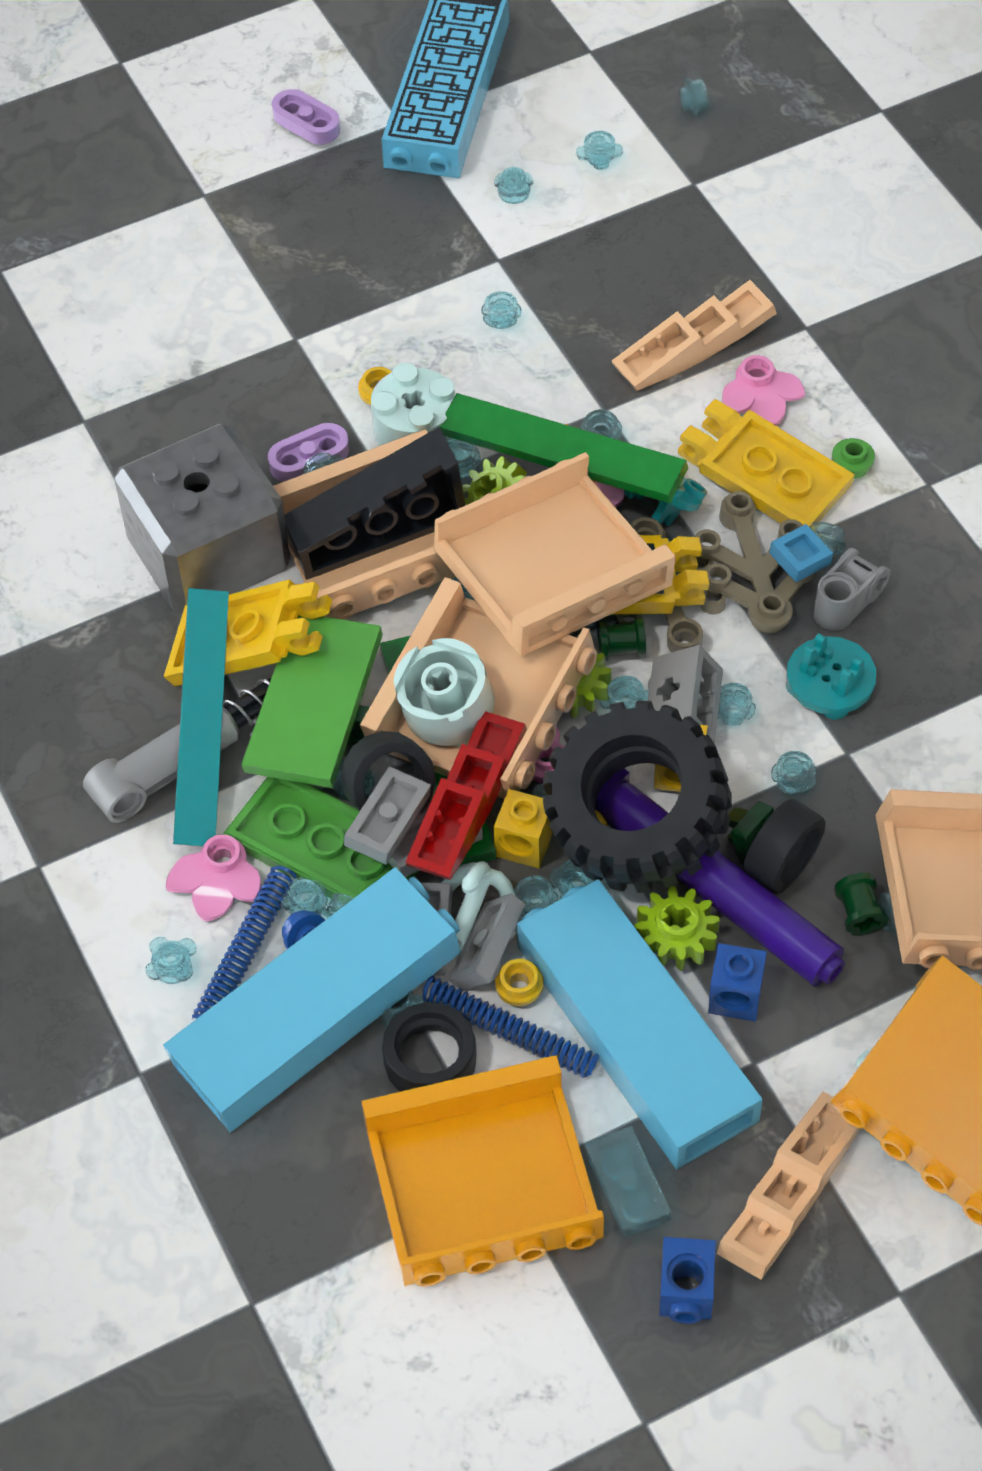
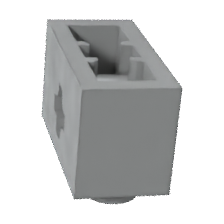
[648,645,723,744]

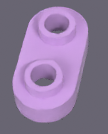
[272,89,340,145]
[268,423,349,482]

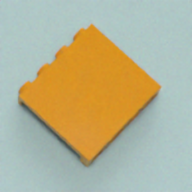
[830,955,982,1226]
[361,1055,604,1287]

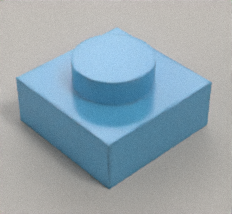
[769,524,833,582]

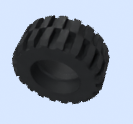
[542,700,732,893]

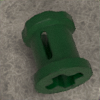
[597,617,646,661]
[834,872,888,936]

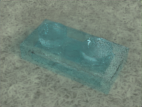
[585,1126,672,1238]

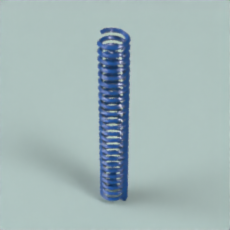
[192,866,297,1019]
[422,975,599,1078]

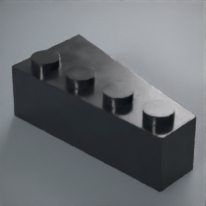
[284,427,466,580]

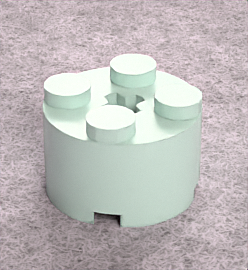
[371,363,456,449]
[394,638,495,747]

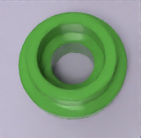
[832,438,875,479]

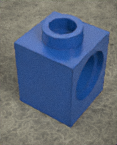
[708,943,767,1022]
[659,1237,716,1324]

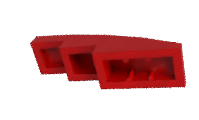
[405,711,527,880]

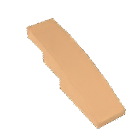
[612,280,777,391]
[717,1091,860,1280]

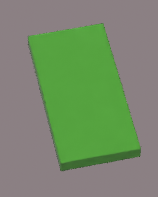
[241,615,383,788]
[223,777,419,906]

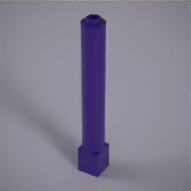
[595,768,845,987]

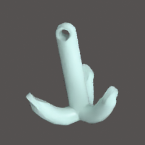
[442,861,516,951]

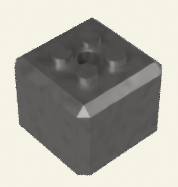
[114,424,290,614]

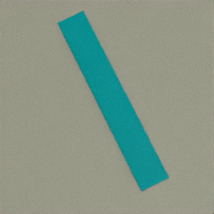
[173,588,229,847]

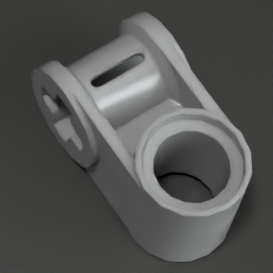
[814,547,891,631]

